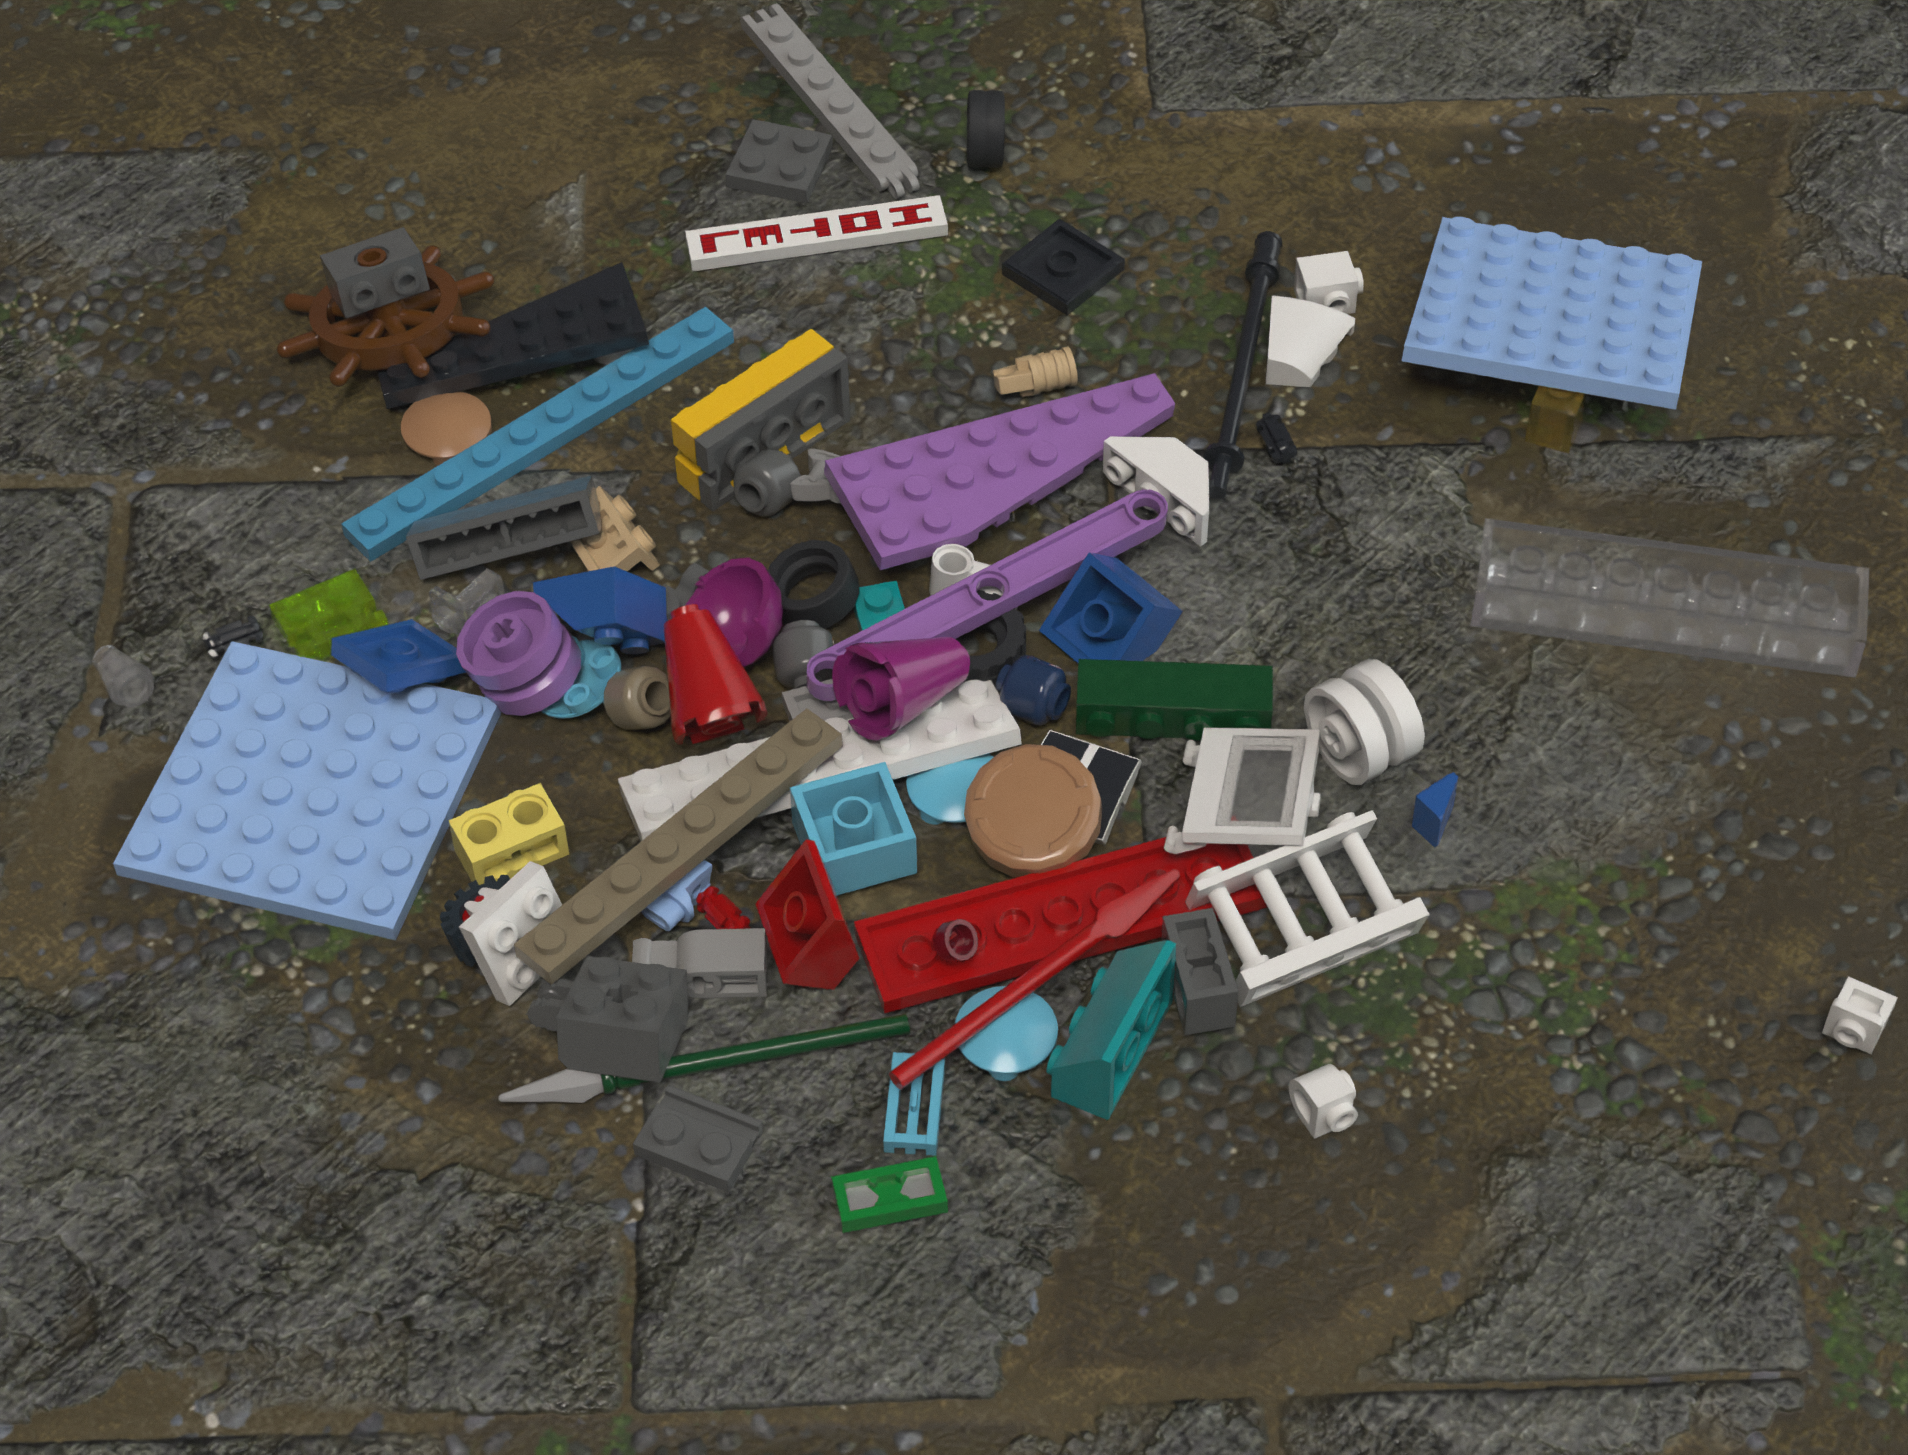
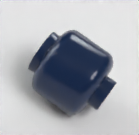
[995,655,1071,726]

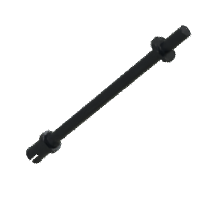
[1203,231,1283,499]

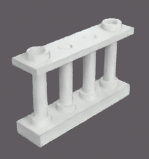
[1185,810,1429,1007]

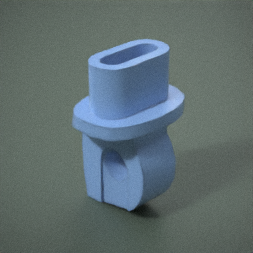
[641,860,712,932]

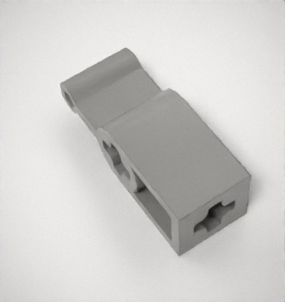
[632,928,767,998]

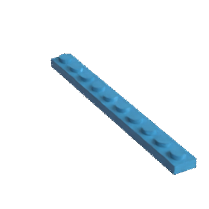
[341,306,734,562]

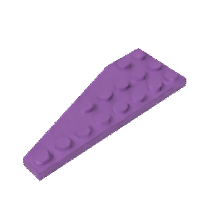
[824,373,1175,570]

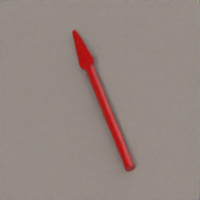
[889,869,1180,1090]

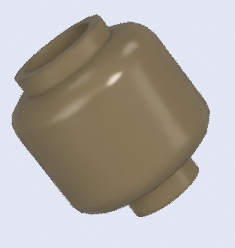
[603,666,671,731]

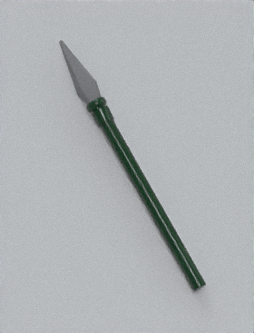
[498,1014,910,1103]

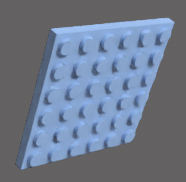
[1402,217,1702,410]
[113,641,502,941]

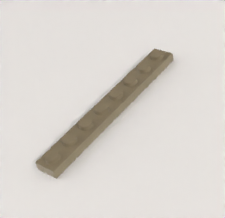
[514,708,843,985]

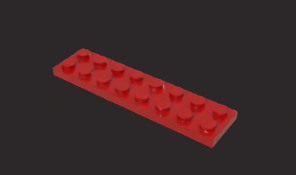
[854,818,1268,1014]

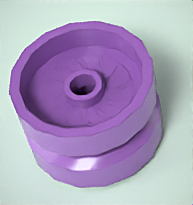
[456,591,581,716]

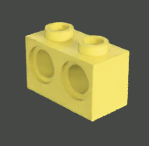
[448,783,569,885]

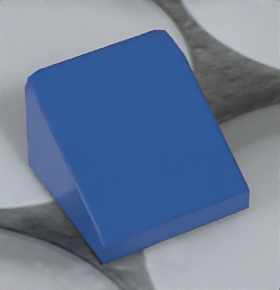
[1412,772,1458,847]

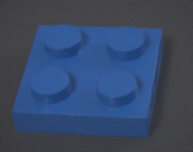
[331,619,466,693]

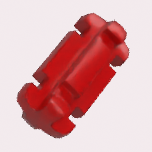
[696,886,751,929]

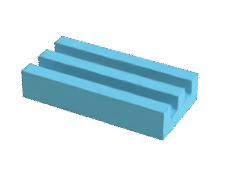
[883,1052,945,1156]

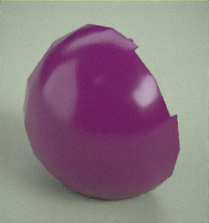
[686,557,782,668]

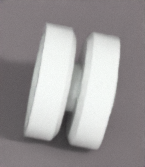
[1304,659,1425,785]

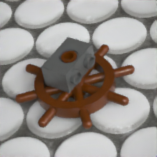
[277,227,494,387]

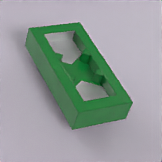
[831,1156,948,1233]

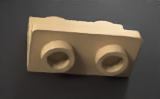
[570,486,660,571]

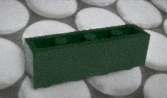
[1076,659,1273,740]

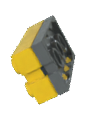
[671,329,850,512]

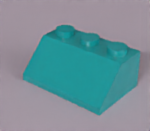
[1046,940,1177,1120]

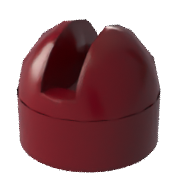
[932,919,978,962]

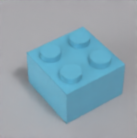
[790,762,917,895]

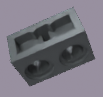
[1161,908,1238,1035]

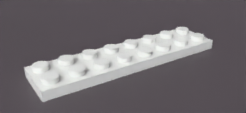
[618,680,1022,841]

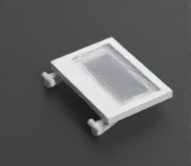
[1164,728,1321,854]

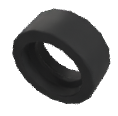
[768,540,860,629]

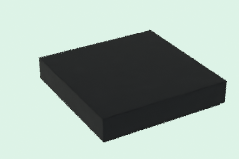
[1002,218,1125,316]

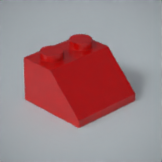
[755,839,860,990]

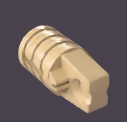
[993,346,1078,397]

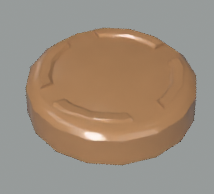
[964,744,1103,878]

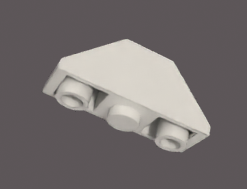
[1103,436,1209,547]

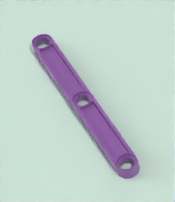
[806,489,1168,701]

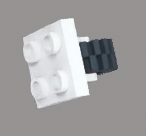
[440,861,562,1006]

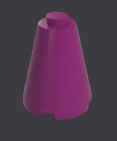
[832,637,970,740]

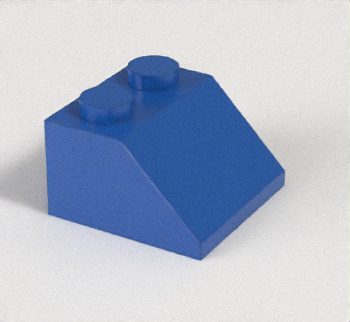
[1039,552,1183,663]
[533,566,667,654]

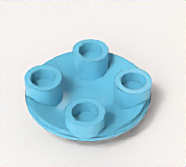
[542,636,621,719]
[906,753,994,825]
[955,986,1058,1081]

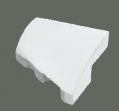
[1266,296,1355,387]

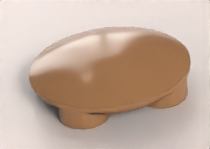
[401,392,493,466]

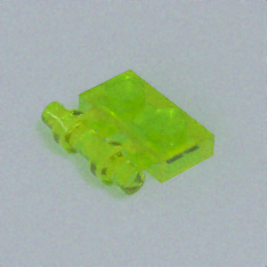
[269,568,389,660]

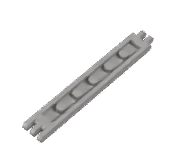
[740,3,920,199]

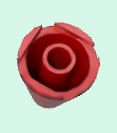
[664,604,768,745]

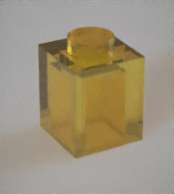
[1525,386,1587,454]

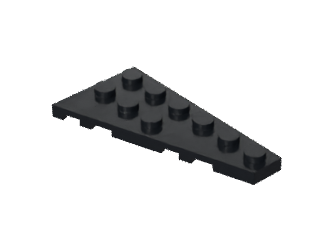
[378,262,649,409]

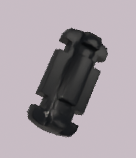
[1256,412,1298,465]
[203,616,263,659]

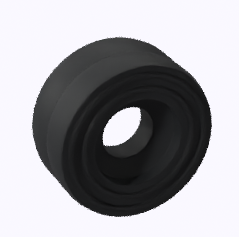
[967,90,1005,168]

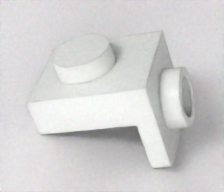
[1822,976,1898,1054]

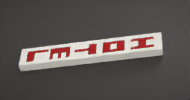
[685,195,948,272]

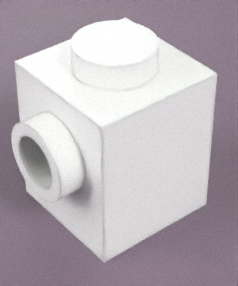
[1293,251,1364,314]

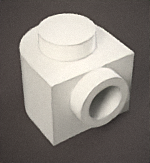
[1289,1064,1358,1139]

